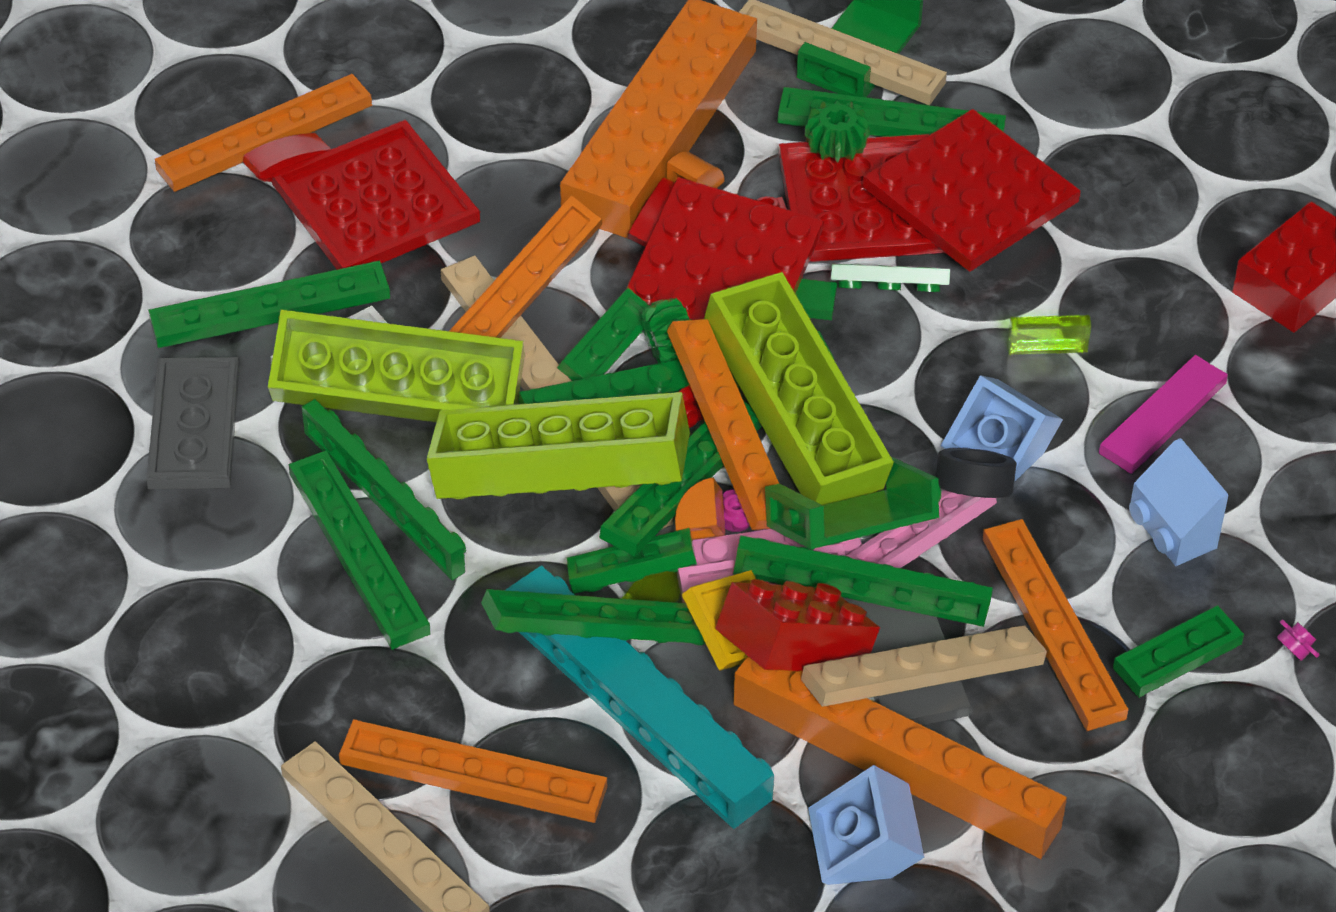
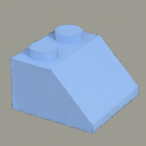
[941,375,1063,482]
[1129,438,1228,566]
[808,765,925,885]

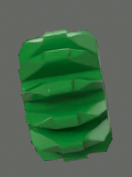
[805,100,870,163]
[641,298,691,363]

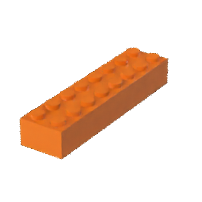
[560,0,757,239]

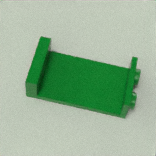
[797,0,923,97]
[765,457,941,549]

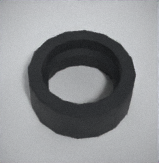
[935,448,1017,498]

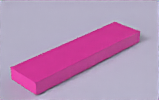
[1099,355,1228,474]

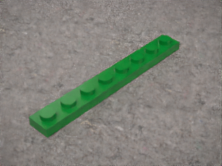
[518,331,834,404]

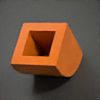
[667,151,724,188]
[675,477,725,540]

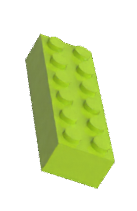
[704,272,894,505]
[268,310,525,422]
[427,392,690,499]

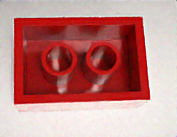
[1232,201,1336,333]
[715,579,880,671]

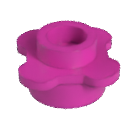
[723,490,750,532]
[1277,619,1320,661]

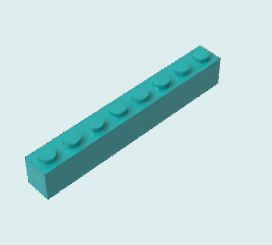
[506,565,774,829]

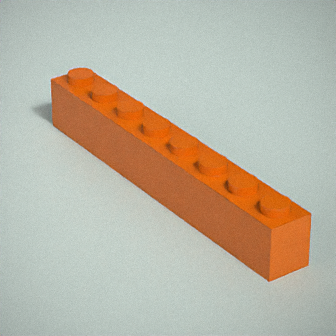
[733,657,1067,859]

